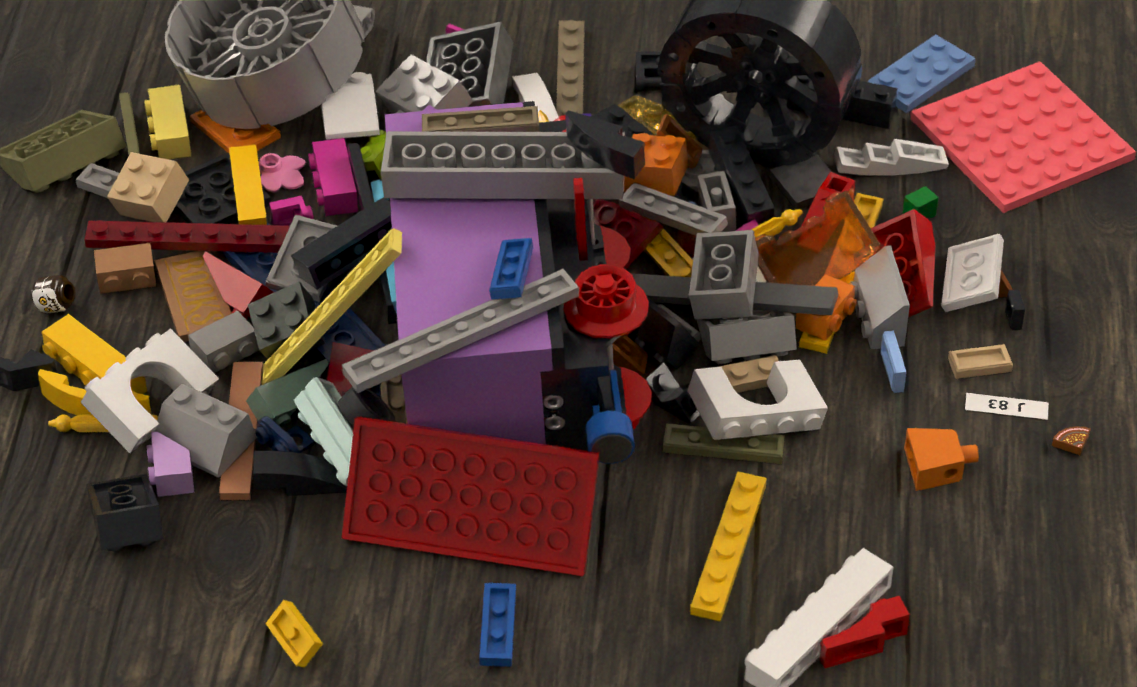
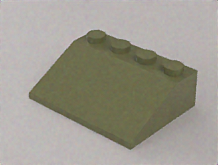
[0,110,127,193]

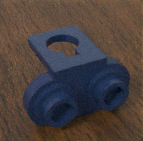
[254,416,314,453]

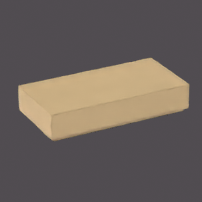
[948,344,1013,379]

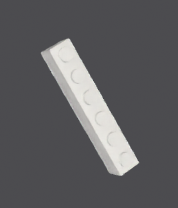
[745,548,893,687]

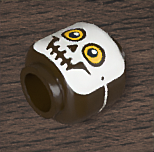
[31,275,76,313]

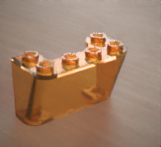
[755,190,881,286]

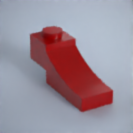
[819,596,910,669]

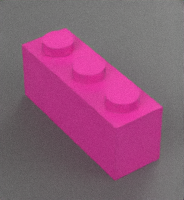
[308,138,358,216]

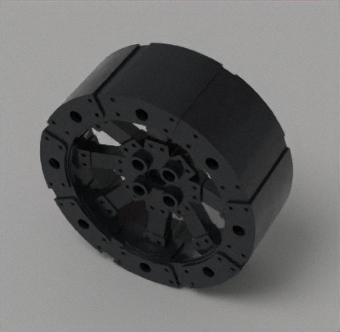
[658,0,862,167]

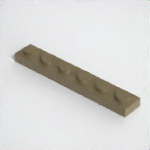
[556,20,584,117]

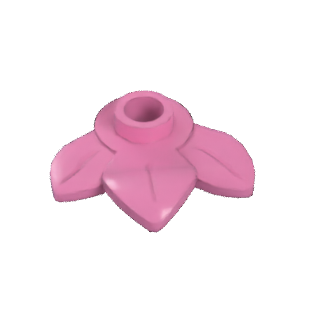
[259,153,306,192]

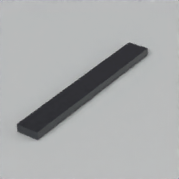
[348,143,398,324]

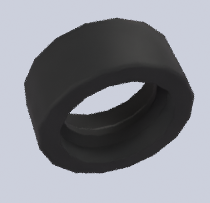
[338,386,395,427]

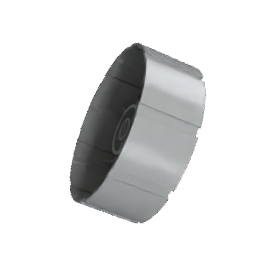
[165,0,364,129]

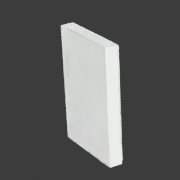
[941,234,1004,312]

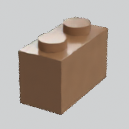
[94,243,156,294]

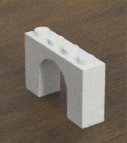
[81,329,219,453]
[688,360,828,440]

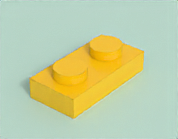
[265,600,323,668]

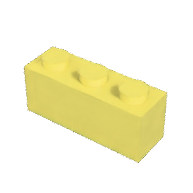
[144,85,191,159]

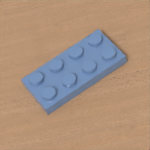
[868,35,975,113]

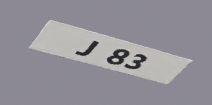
[965,393,1049,420]

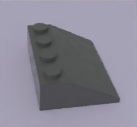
[426,22,514,107]

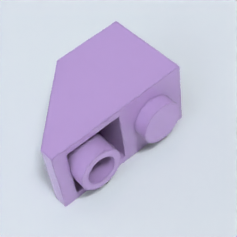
[147,432,194,497]

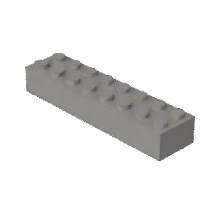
[381,131,625,200]

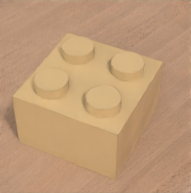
[107,152,189,222]

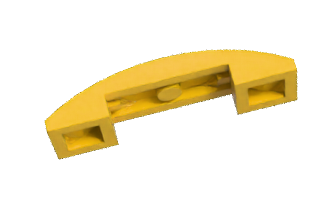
[38,369,152,416]

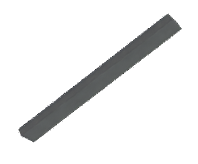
[631,273,839,315]

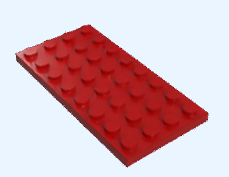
[342,416,600,576]

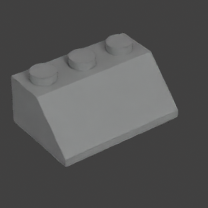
[850,246,910,349]
[697,310,797,364]
[151,383,257,478]

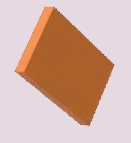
[190,110,281,154]

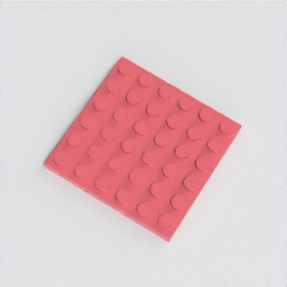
[910,62,1136,213]

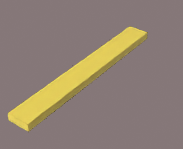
[261,228,402,385]

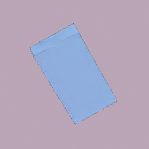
[881,330,906,393]

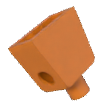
[904,428,979,491]

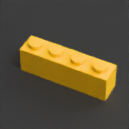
[42,314,147,394]

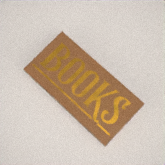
[154,251,232,342]

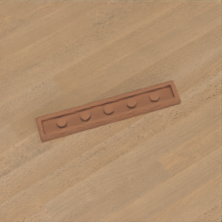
[219,362,263,500]

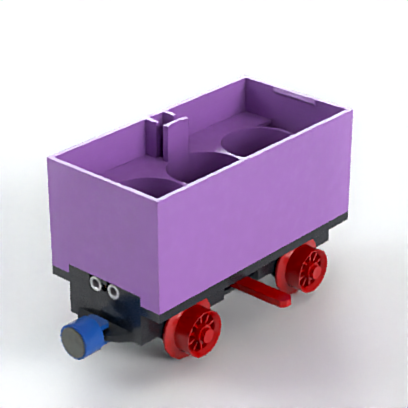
[385,101,652,464]

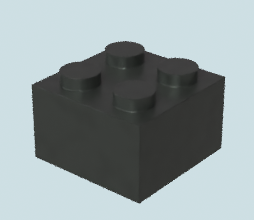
[248,281,326,360]

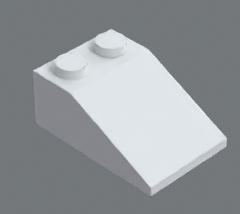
[321,72,380,140]

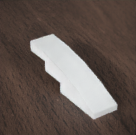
[512,73,558,121]
[833,139,949,176]

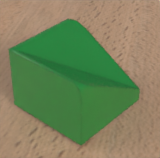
[902,186,939,218]

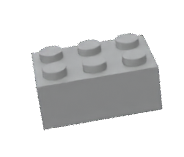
[375,54,473,114]
[689,230,759,319]

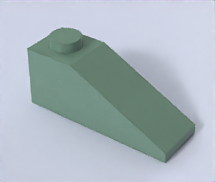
[246,359,329,427]

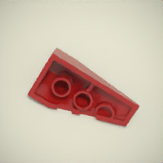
[867,209,935,317]

